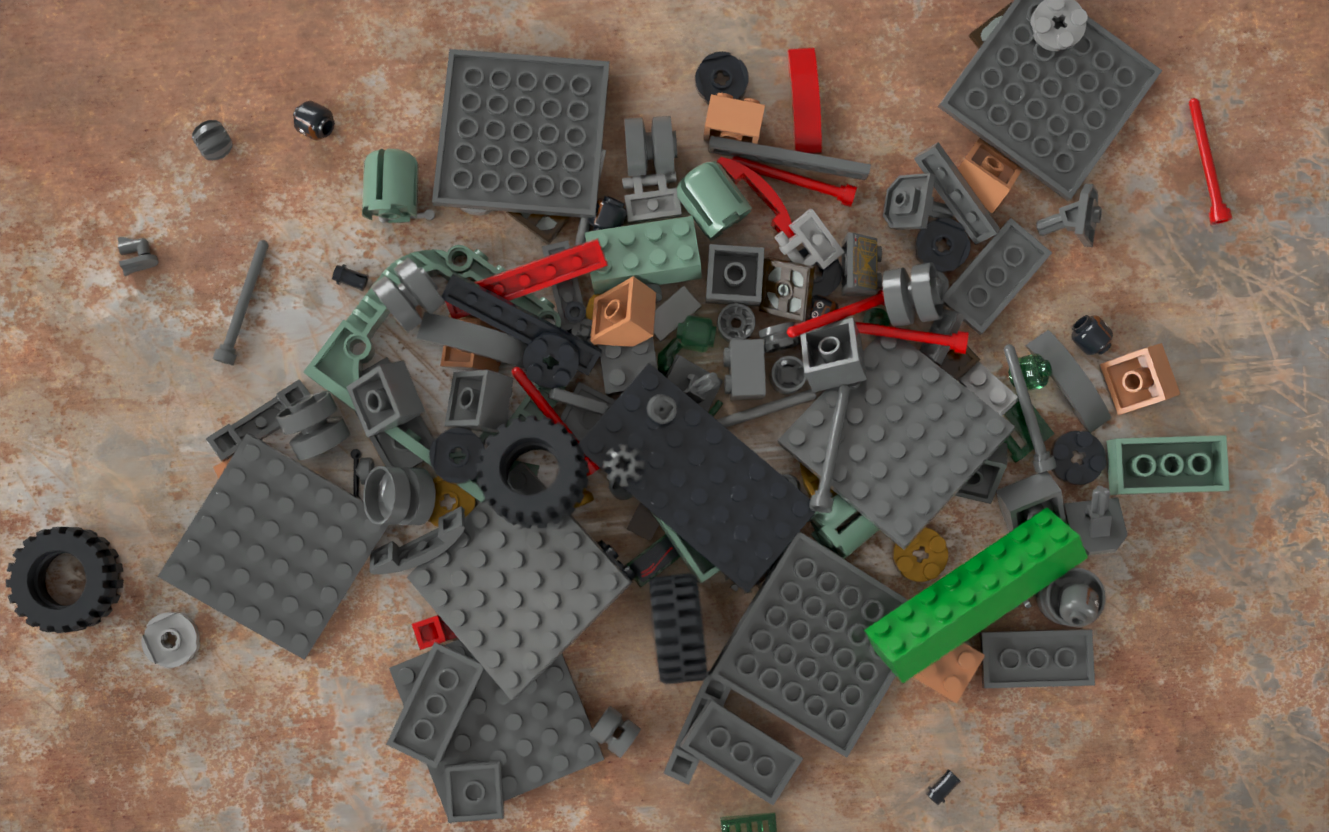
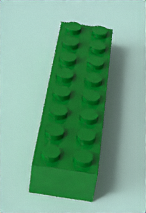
[864,507,1088,683]

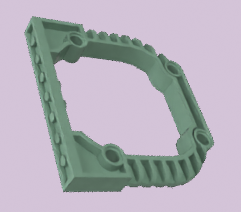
[303,245,566,503]

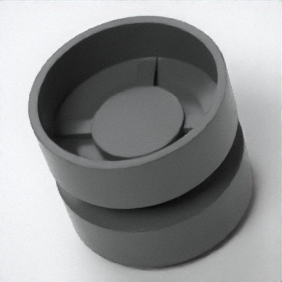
[624,116,678,176]
[371,258,445,333]
[883,262,944,327]
[276,391,350,460]
[363,466,435,526]
[1036,567,1106,627]

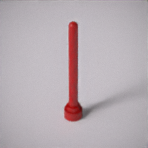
[1189,98,1233,225]
[731,156,857,207]
[787,287,885,338]
[839,320,969,354]
[512,367,599,476]

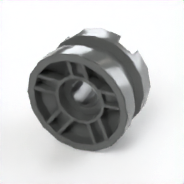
[717,303,756,342]
[758,322,801,353]

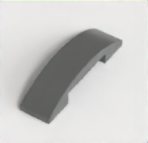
[542,240,587,334]
[417,312,528,369]
[1025,330,1112,433]
[205,379,311,462]
[369,506,465,575]
[663,670,731,785]

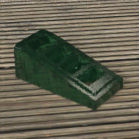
[720,812,777,832]

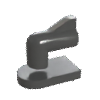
[118,237,158,276]

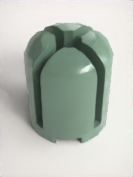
[362,148,419,223]
[677,161,752,241]
[808,494,880,560]

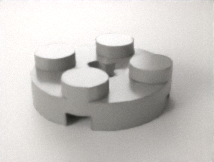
[1030,0,1088,51]
[141,612,200,668]

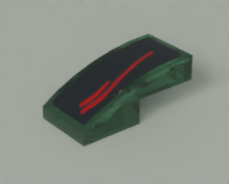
[626,534,680,588]

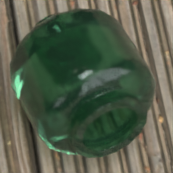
[676,315,717,353]
[1008,353,1052,391]

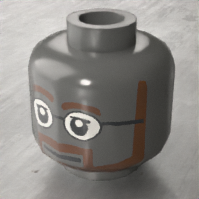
[1060,584,1099,627]

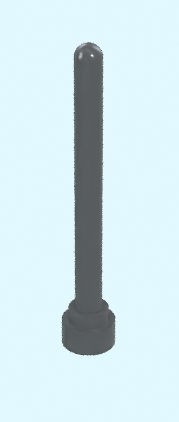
[212,240,269,366]
[1004,344,1057,473]
[809,385,850,513]

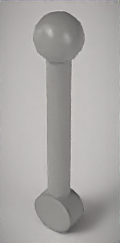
[379,209,435,223]

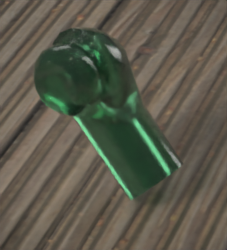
[658,338,684,376]

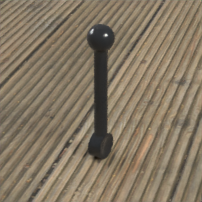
[350,449,362,499]

